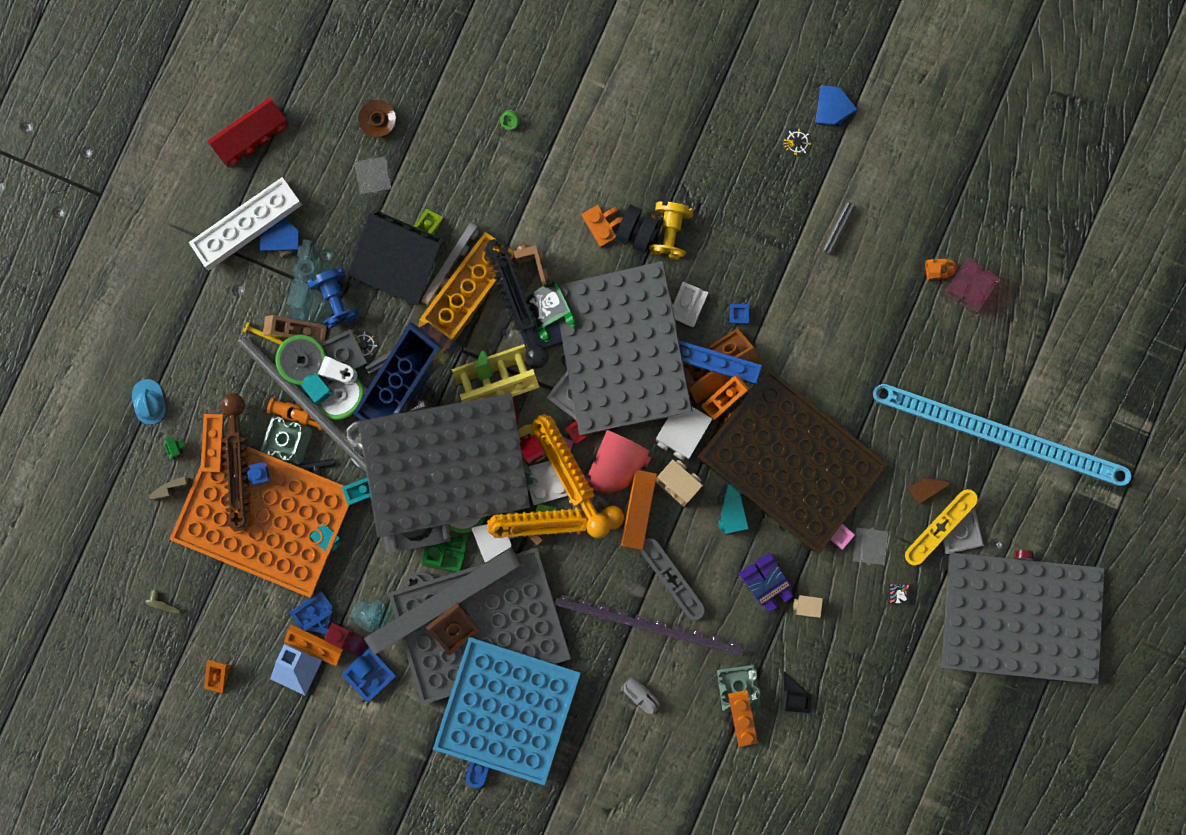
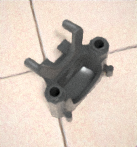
[383,524,452,553]

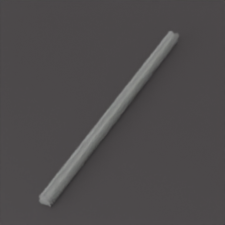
[237,336,366,472]

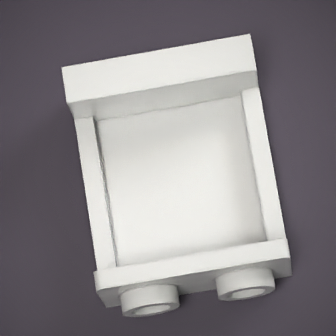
[656,407,712,460]

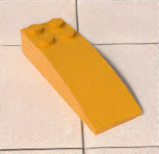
[418,232,515,342]

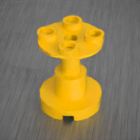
[649,202,694,259]

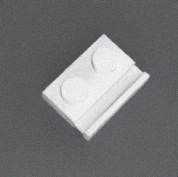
[673,282,708,328]

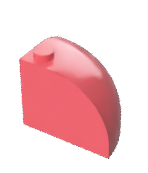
[586,430,651,493]

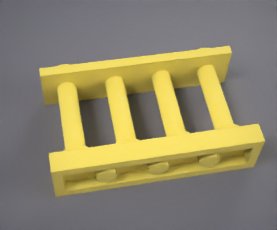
[452,344,539,402]

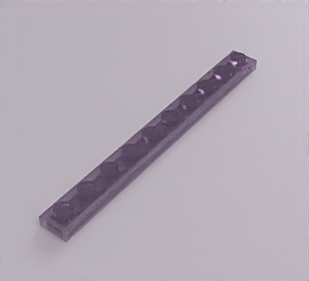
[554,595,744,656]

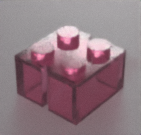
[944,257,1000,313]

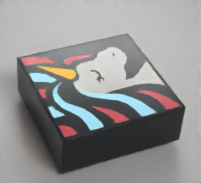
[889,584,909,604]

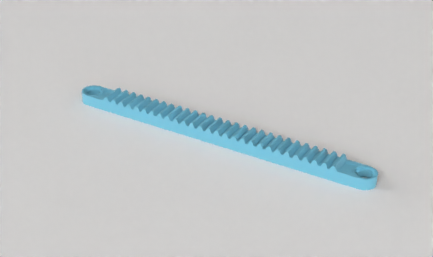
[873,384,1131,486]

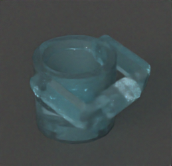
[349,599,386,633]

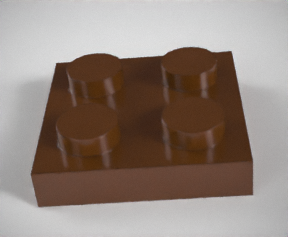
[426,603,480,656]

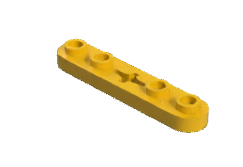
[905,489,978,565]

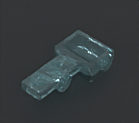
[286,239,316,321]

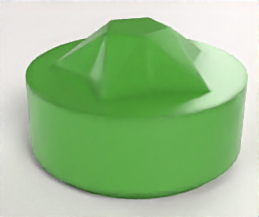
[500,110,520,130]

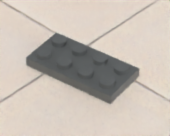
[292,329,368,395]

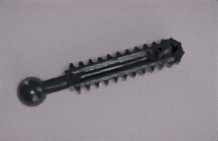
[484,238,549,369]

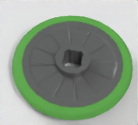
[276,335,326,385]

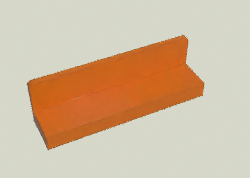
[621,470,657,550]

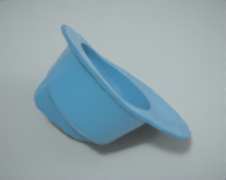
[132,379,166,424]

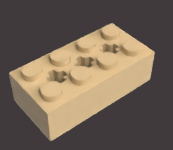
[655,459,703,507]

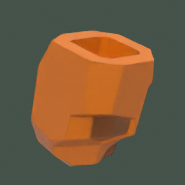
[925,258,957,280]

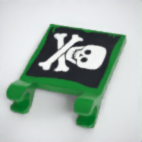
[526,280,578,343]

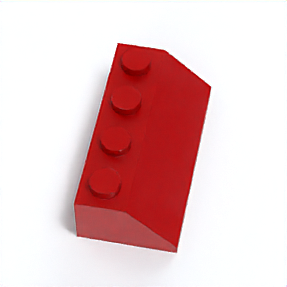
[208,97,289,167]

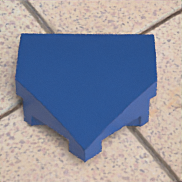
[815,86,858,126]
[260,217,299,251]
[289,590,332,634]

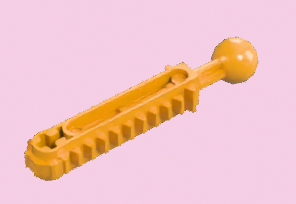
[532,414,611,539]
[487,506,625,538]

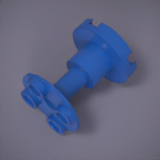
[307,268,360,329]

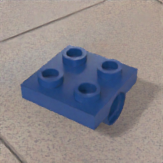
[341,648,396,703]

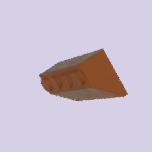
[684,328,761,404]

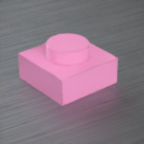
[830,524,855,550]

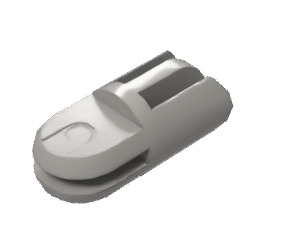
[621,677,660,714]

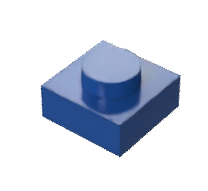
[729,304,749,324]

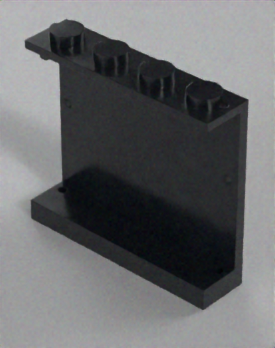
[348,210,445,306]

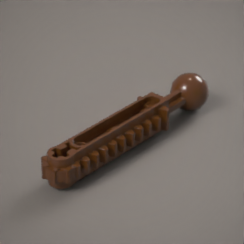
[220,393,251,532]

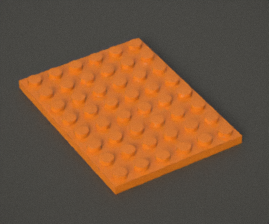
[169,437,350,598]

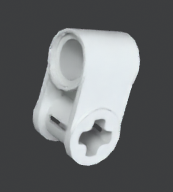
[318,356,358,385]

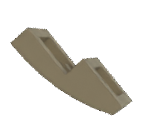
[149,477,190,500]

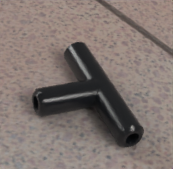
[297,458,335,477]

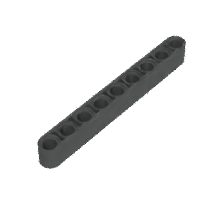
[364,548,522,655]

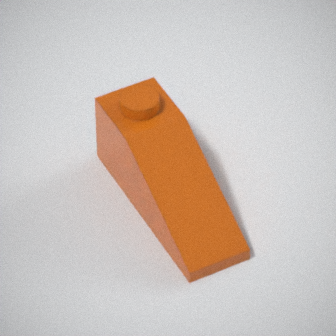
[701,374,749,420]

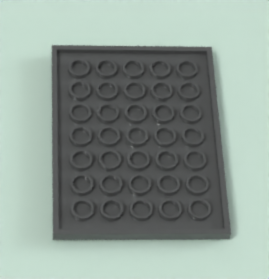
[558,261,693,436]
[358,393,530,537]
[388,548,571,705]
[941,553,1104,684]

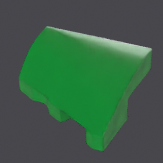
[422,535,468,573]

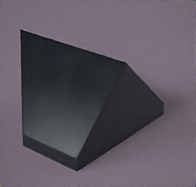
[780,671,812,713]

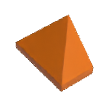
[204,660,231,694]

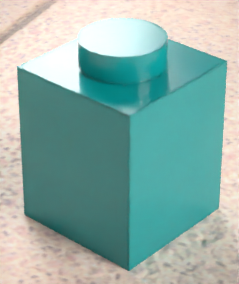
[301,373,334,406]
[310,523,342,552]

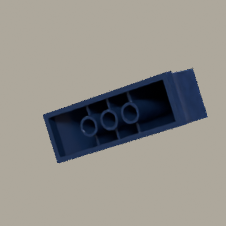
[353,322,459,420]

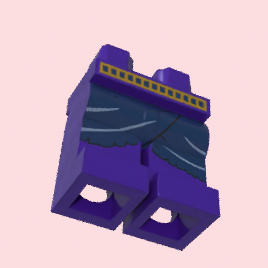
[738,552,793,612]

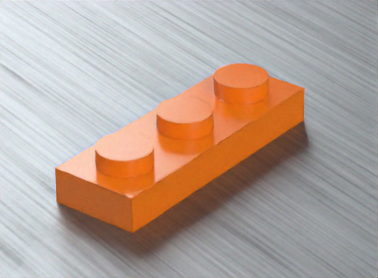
[201,414,224,473]
[284,625,343,666]
[728,690,758,747]

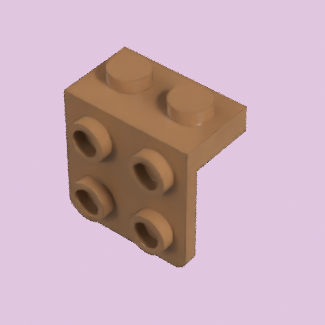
[514,245,549,287]

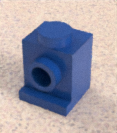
[247,462,272,487]

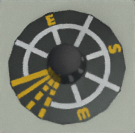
[783,128,811,156]
[354,331,378,359]

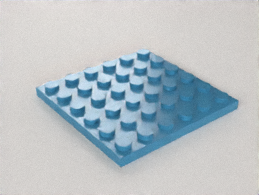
[433,637,580,785]

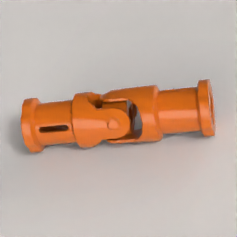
[267,397,327,431]

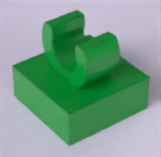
[163,436,186,460]

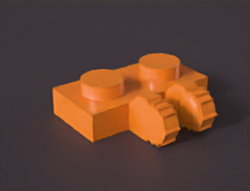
[581,205,623,248]

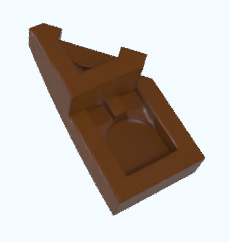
[908,476,951,504]

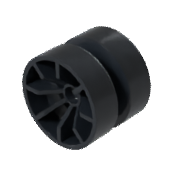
[614,204,660,254]

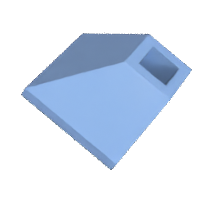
[270,644,322,695]

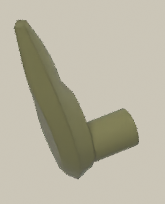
[145,590,180,613]

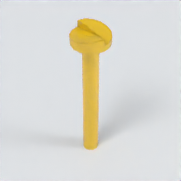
[242,322,284,345]

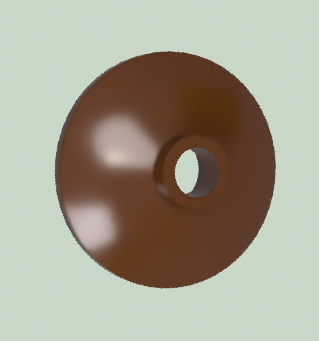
[358,100,396,138]

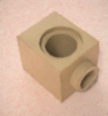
[793,595,823,618]

